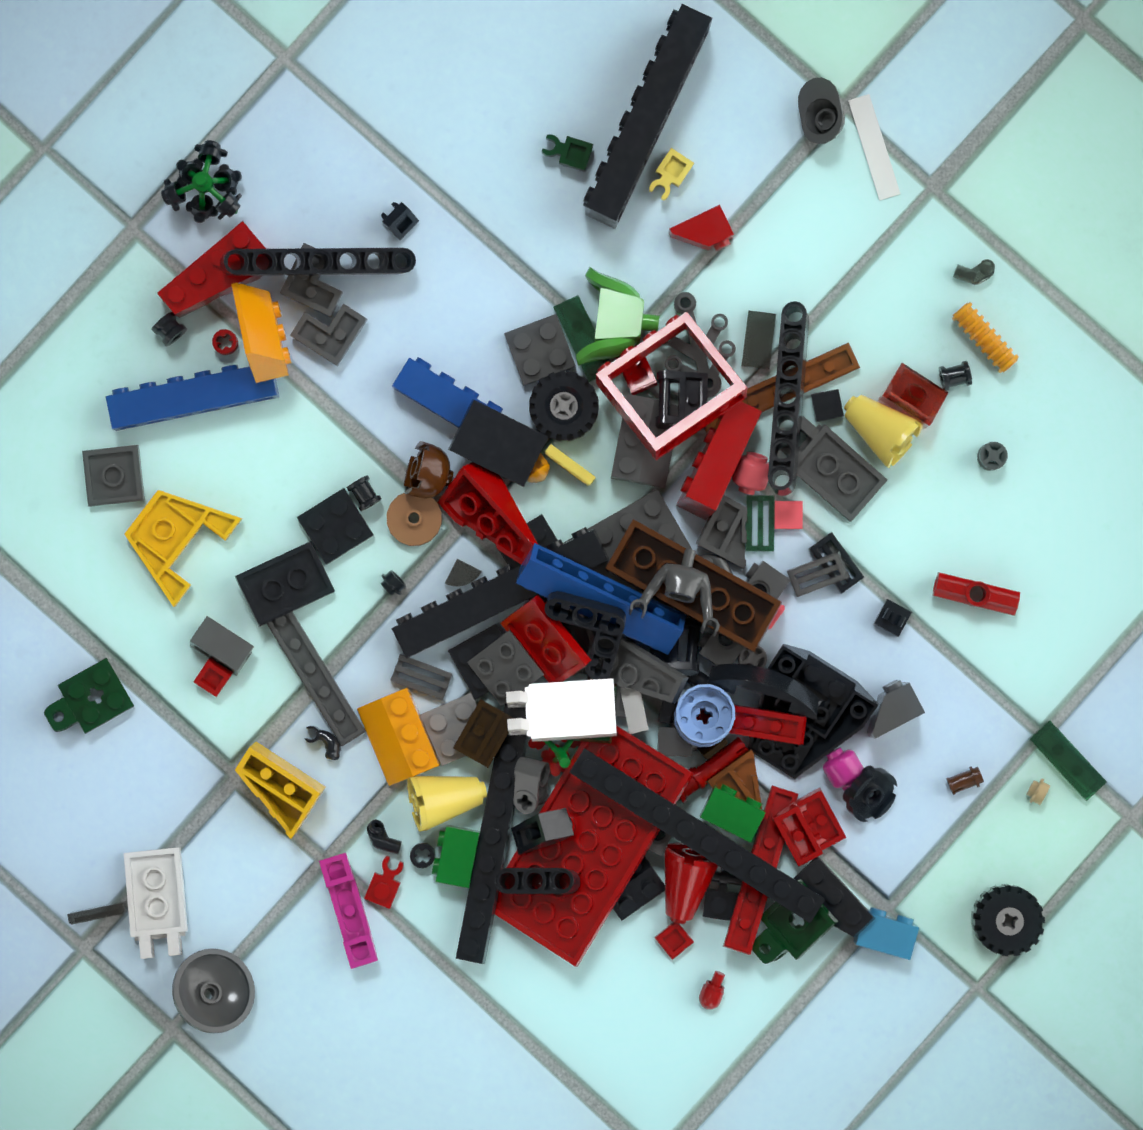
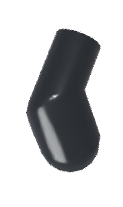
[367,819,402,855]

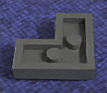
[280,243,343,317]
[290,304,368,366]

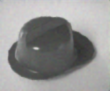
[798,77,845,144]

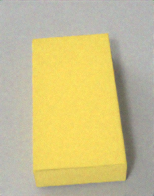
[545,444,596,486]

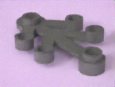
[663,292,736,398]

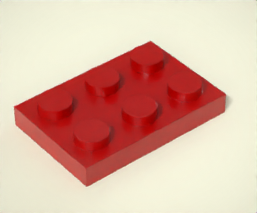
[500,594,591,683]

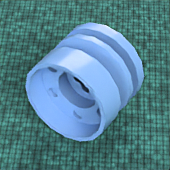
[674,684,735,747]

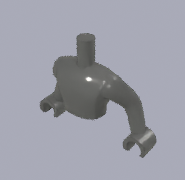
[629,549,719,636]

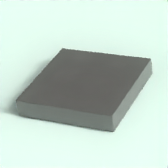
[82,445,145,507]

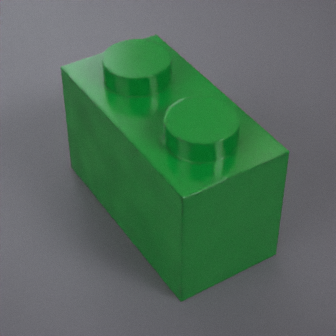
[699,784,766,843]
[432,825,480,888]

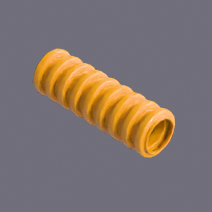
[952,302,1019,373]

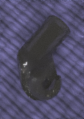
[953,259,995,285]

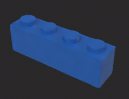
[392,357,503,428]

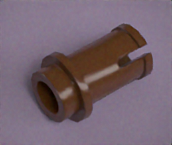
[946,766,984,795]

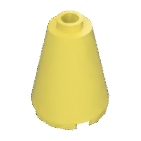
[844,395,923,468]
[407,776,487,832]

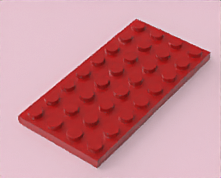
[495,725,694,967]

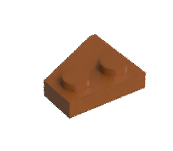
[708,749,762,809]

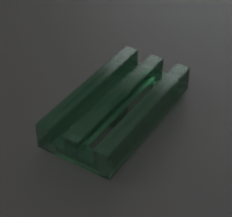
[746,495,775,551]

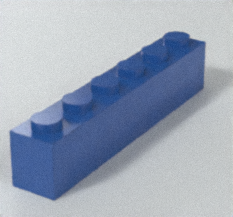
[105,365,279,431]
[516,543,686,655]

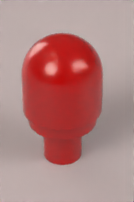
[699,971,725,1010]

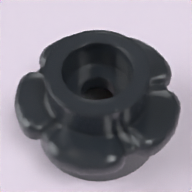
[381,570,406,595]

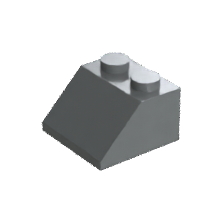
[867,680,925,739]

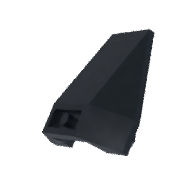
[748,644,879,779]

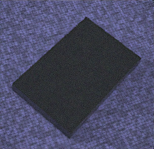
[448,399,548,487]
[235,541,335,627]

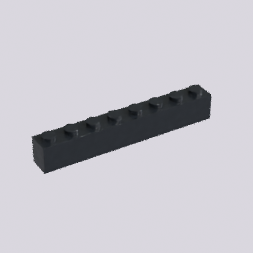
[391,527,609,659]

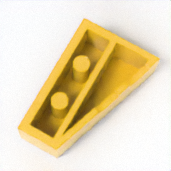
[235,741,326,839]

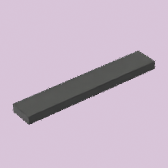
[267,612,366,746]

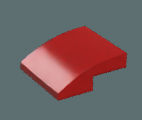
[772,787,847,867]

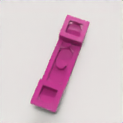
[319,853,378,969]

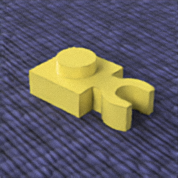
[649,148,694,201]

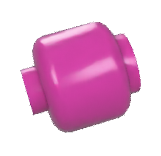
[823,747,864,791]

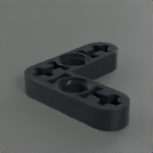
[544,591,626,680]

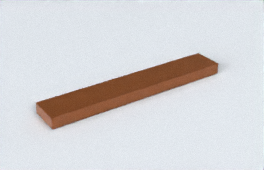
[705,342,860,433]

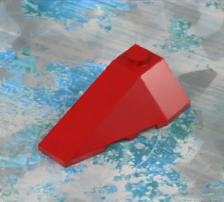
[437,462,538,565]

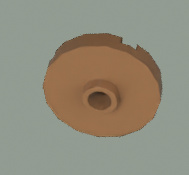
[387,493,442,546]

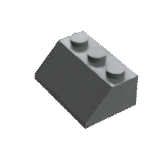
[611,394,678,489]

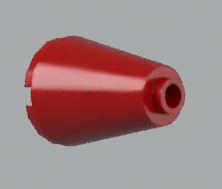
[664,842,718,924]

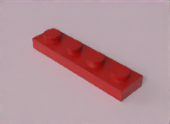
[696,704,807,745]

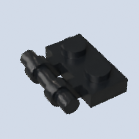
[702,868,742,921]

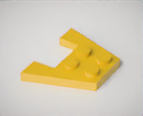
[124,490,242,607]

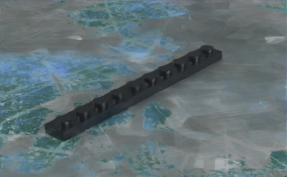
[455,686,529,964]
[569,748,825,923]

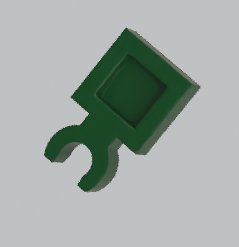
[542,134,594,172]

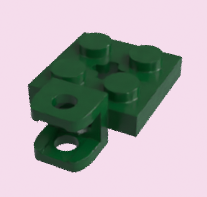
[44,657,134,734]
[752,879,838,964]

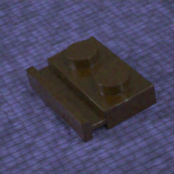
[453,699,515,768]

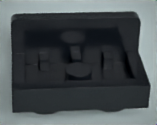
[613,856,665,921]

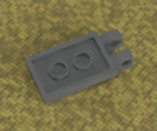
[780,416,887,522]

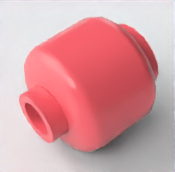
[732,452,769,495]

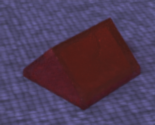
[878,363,949,429]

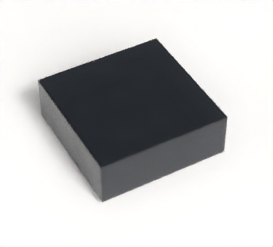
[810,389,844,422]

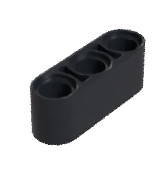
[494,868,580,895]

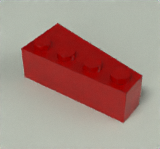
[157,221,269,318]
[676,401,762,520]

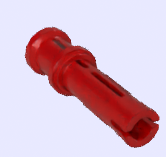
[679,737,749,804]

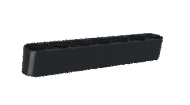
[220,248,416,276]
[768,301,809,496]

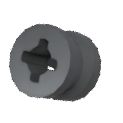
[977,442,1008,471]

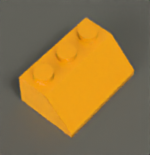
[231,283,291,383]
[357,687,440,786]

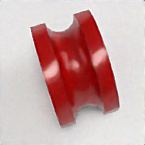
[212,329,238,355]

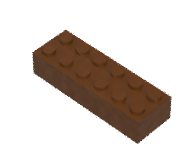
[606,519,782,653]

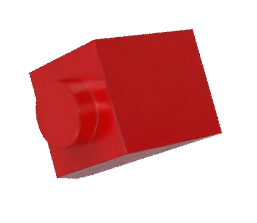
[668,205,734,251]

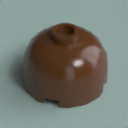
[404,441,453,499]

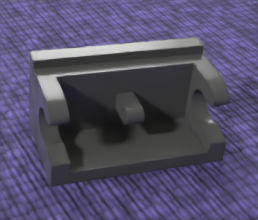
[190,616,254,676]

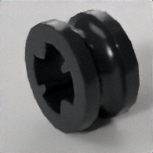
[410,842,435,869]

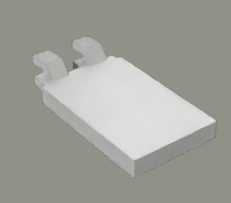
[506,679,617,742]
[124,847,188,959]

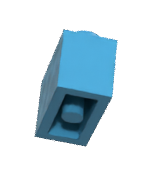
[853,907,919,960]

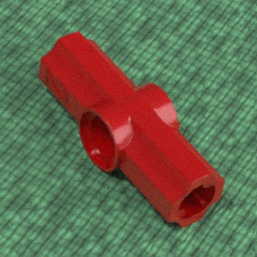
[932,572,1020,616]

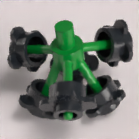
[161,140,242,223]

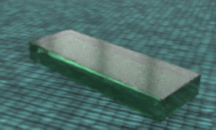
[553,295,610,383]
[1028,720,1107,801]

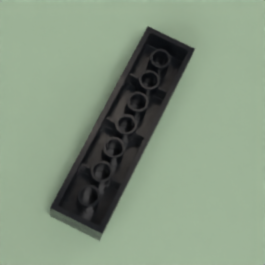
[583,4,712,229]

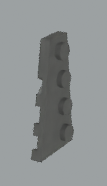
[579,631,689,703]

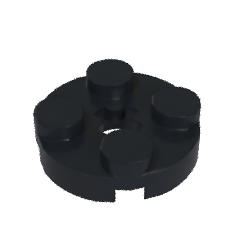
[842,765,897,822]

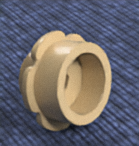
[1026,778,1050,805]

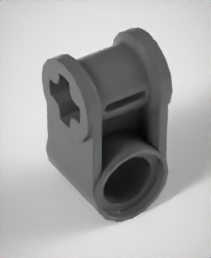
[513,757,550,814]

